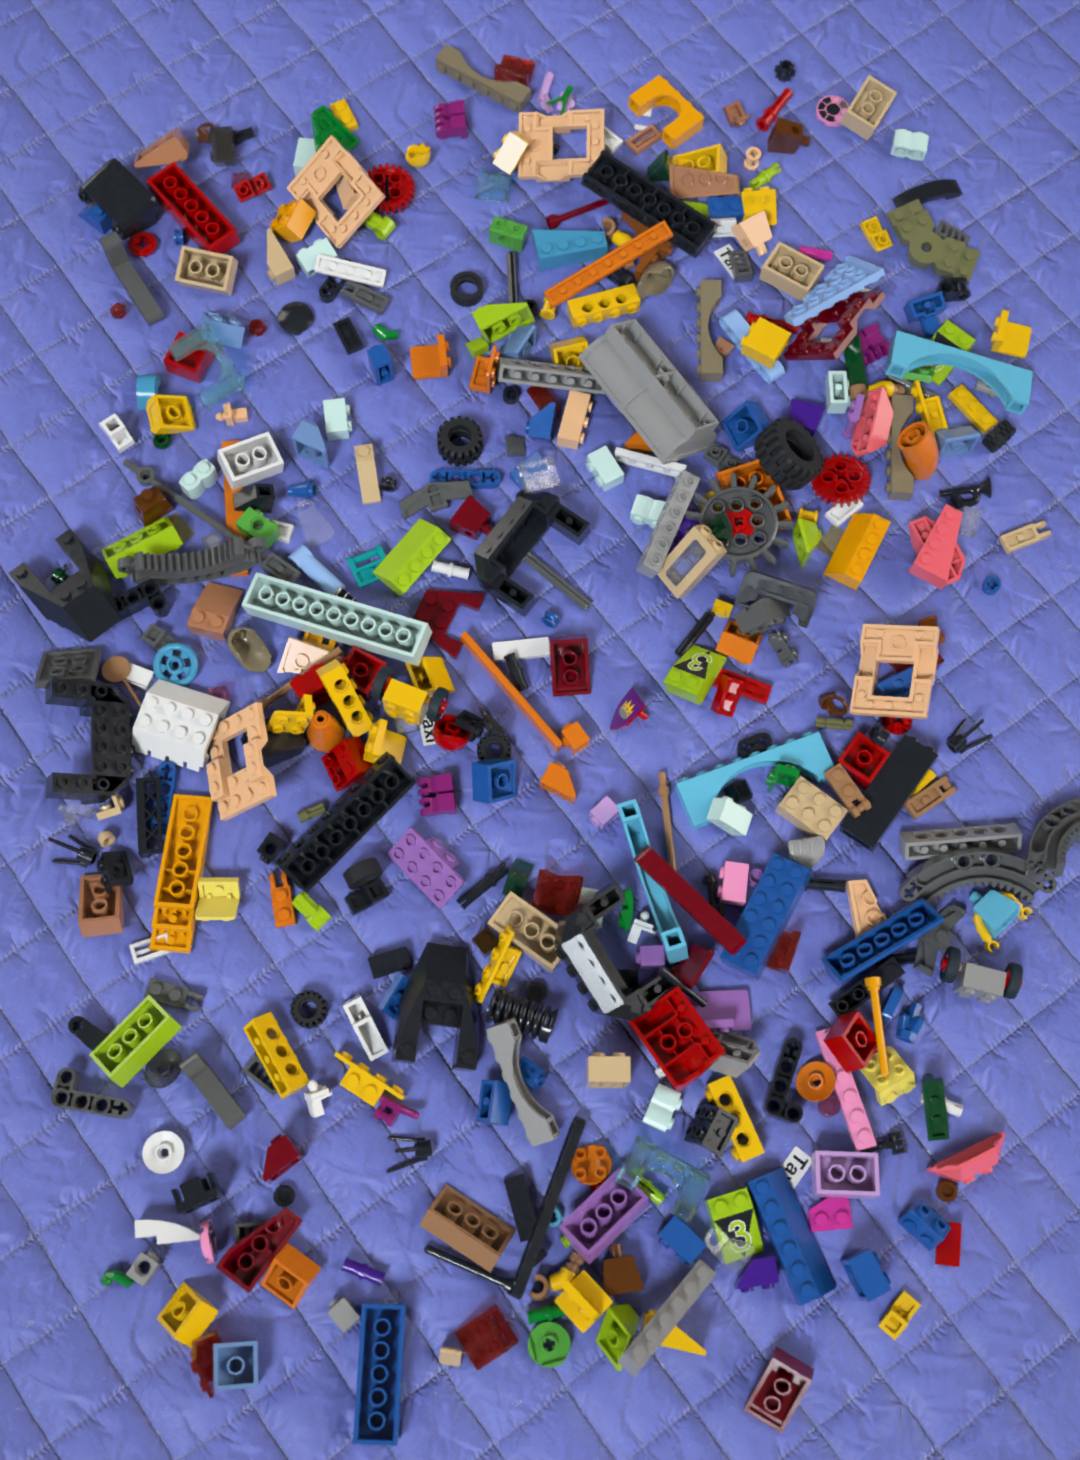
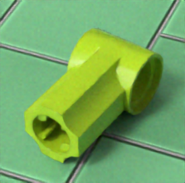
[362,212,396,240]
[292,891,331,931]

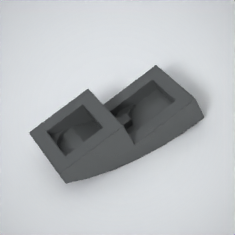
[140,623,181,658]

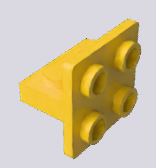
[554,1270,613,1333]

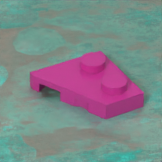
[807,1197,853,1232]

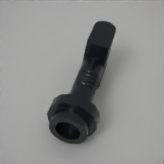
[702,875,725,918]
[861,1131,908,1155]

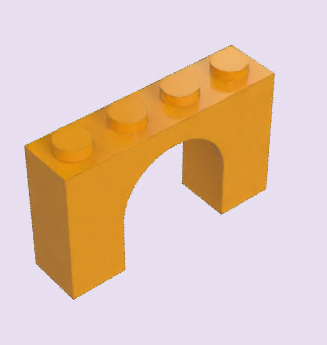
[628,75,704,150]

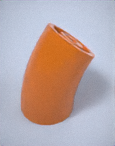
[897,422,939,480]

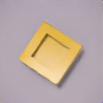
[711,599,734,619]

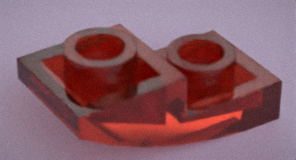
[526,386,560,412]

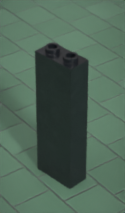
[839,734,938,853]

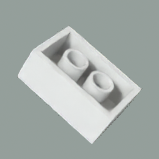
[217,431,284,491]

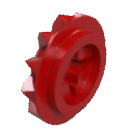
[129,232,157,258]
[882,717,913,735]

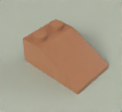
[134,127,190,168]
[187,582,244,642]
[78,874,124,938]

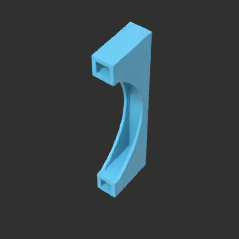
[885,330,1033,415]
[675,732,834,831]
[617,799,688,965]

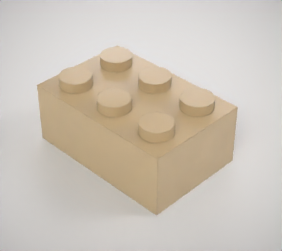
[839,75,897,141]
[759,241,825,302]
[175,246,238,296]
[775,776,849,842]
[586,1052,631,1088]

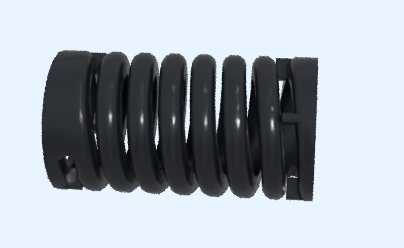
[484,987,559,1044]

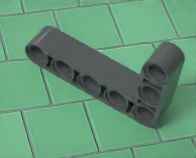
[99,231,165,326]

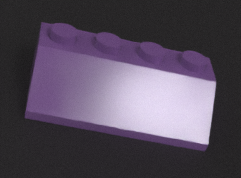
[558,1168,649,1265]

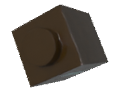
[472,927,499,959]

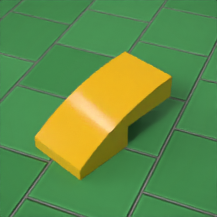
[878,1289,921,1340]

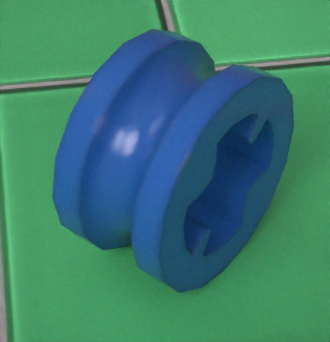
[174,229,186,245]
[982,577,1001,595]
[541,611,560,629]

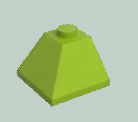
[791,518,822,568]
[595,1304,640,1371]

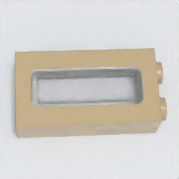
[657,524,727,599]

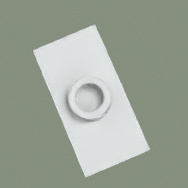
[99,414,135,453]

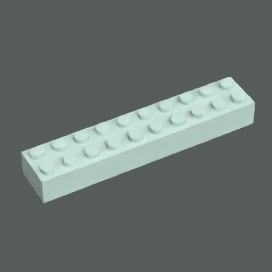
[242,572,432,666]

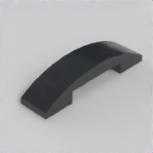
[893,179,963,208]

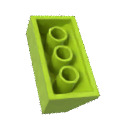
[101,515,183,579]
[372,519,451,597]
[89,995,182,1088]

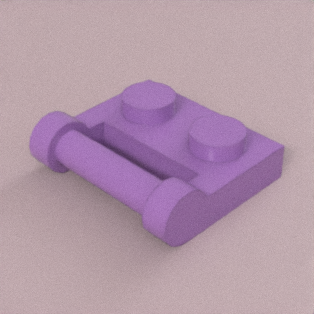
[842,393,865,439]

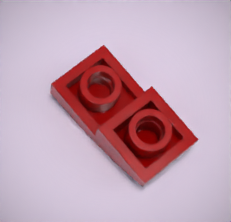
[232,172,273,203]

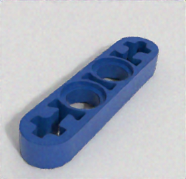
[430,470,501,489]
[151,761,178,836]

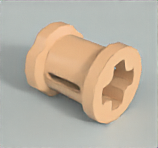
[744,147,761,171]

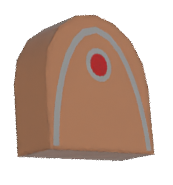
[714,337,735,358]

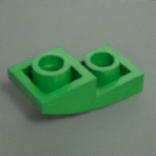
[617,888,633,933]

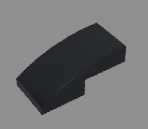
[344,878,390,916]

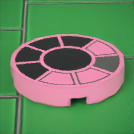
[816,95,849,127]
[200,1219,218,1264]

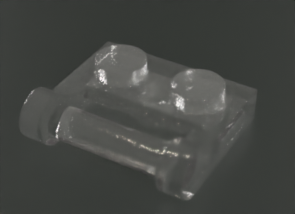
[516,454,561,494]

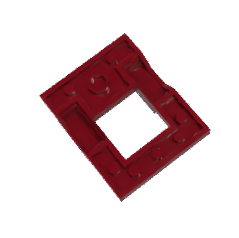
[783,291,886,361]

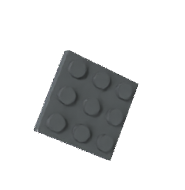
[34,647,102,689]

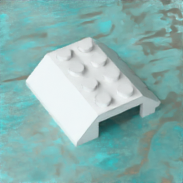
[132,679,230,772]

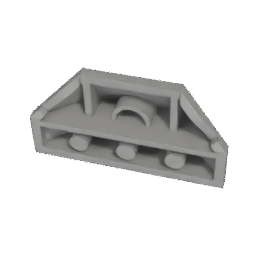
[708,1032,761,1078]

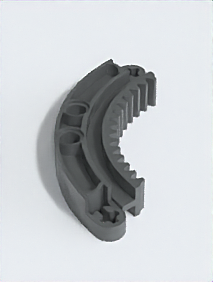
[117,537,267,585]
[1025,798,1080,882]
[898,847,1057,906]

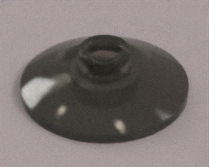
[479,707,508,735]
[144,1049,182,1088]

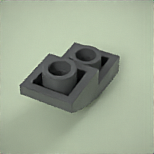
[703,442,744,471]

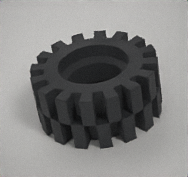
[982,419,1016,453]
[477,732,511,760]
[290,990,328,1029]

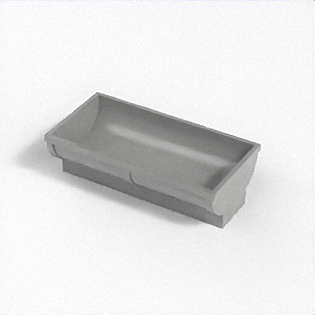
[578,319,720,465]

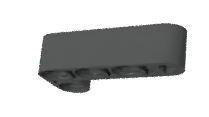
[179,1052,247,1130]
[51,1067,135,1119]

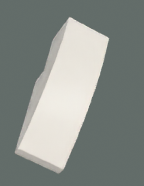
[342,994,389,1061]
[135,1220,201,1244]

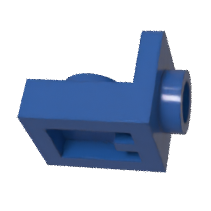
[519,1056,548,1092]

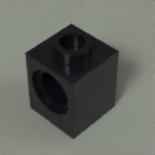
[257,832,289,866]

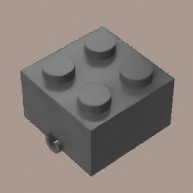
[733,597,791,636]

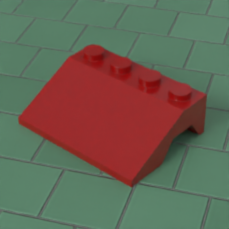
[628,986,726,1092]

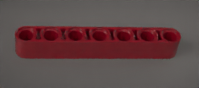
[634,845,747,956]

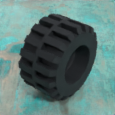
[437,416,483,467]

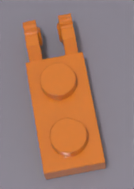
[269,871,296,929]

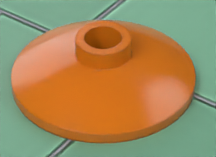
[796,1061,836,1102]

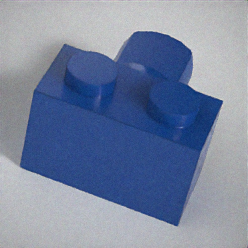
[903,291,947,337]

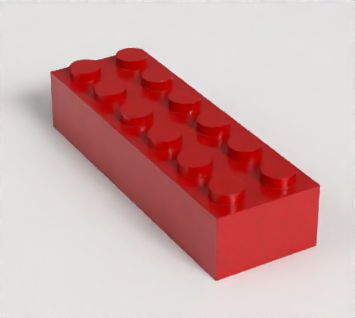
[146,162,240,254]

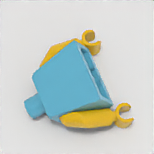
[969,890,1032,953]

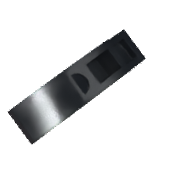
[828,957,905,1017]

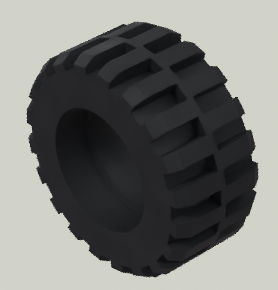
[754,418,824,490]

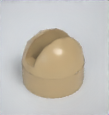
[98,830,116,848]

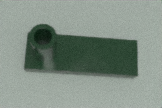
[843,333,869,388]
[921,1073,950,1141]

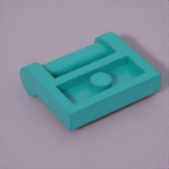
[346,544,386,589]

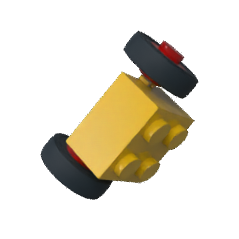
[371,665,449,725]

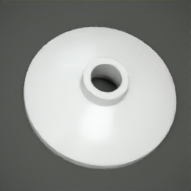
[142,1131,185,1174]

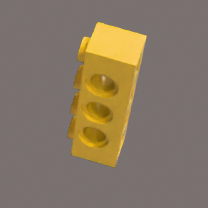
[566,283,641,328]
[316,659,374,738]
[243,1012,309,1099]
[704,1075,765,1163]

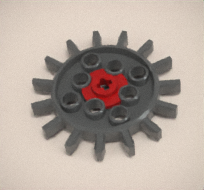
[685,473,793,578]

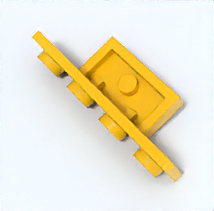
[910,380,948,445]
[474,924,522,1003]
[334,1051,406,1107]

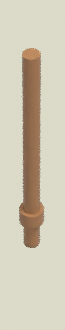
[258,646,343,712]
[658,772,677,872]

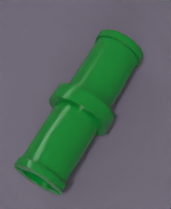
[526,1304,566,1325]

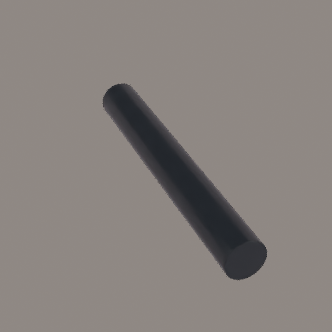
[658,966,707,1008]

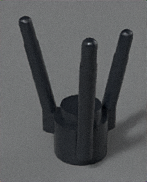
[946,719,993,754]
[48,834,97,868]
[386,1136,432,1173]

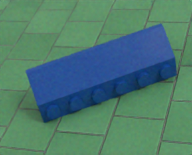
[821,898,944,986]
[745,1167,836,1306]

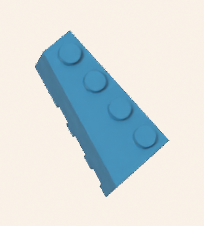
[532,229,608,271]

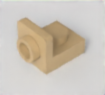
[96,793,125,821]

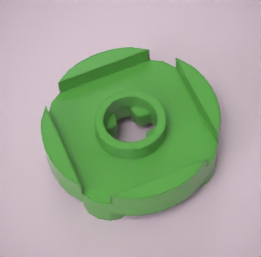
[528,1322,571,1368]

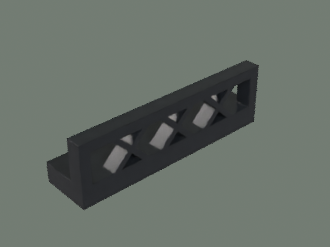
[136,776,163,859]

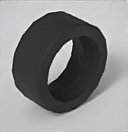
[450,271,484,307]
[343,858,383,890]

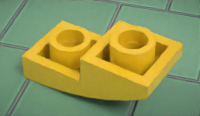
[860,216,893,253]

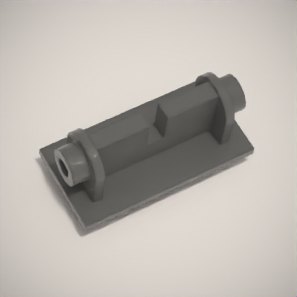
[768,628,799,668]

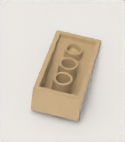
[487,891,561,973]

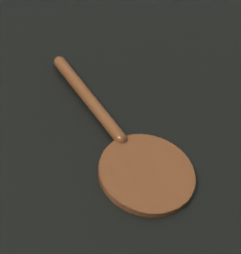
[102,656,142,707]

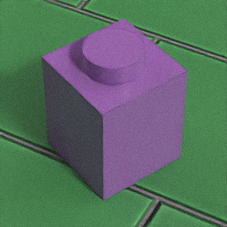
[635,945,665,969]

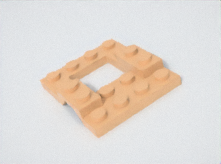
[518,109,605,183]
[287,135,386,249]
[849,624,940,719]
[206,702,277,821]

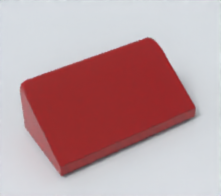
[711,674,745,717]
[935,1222,962,1267]

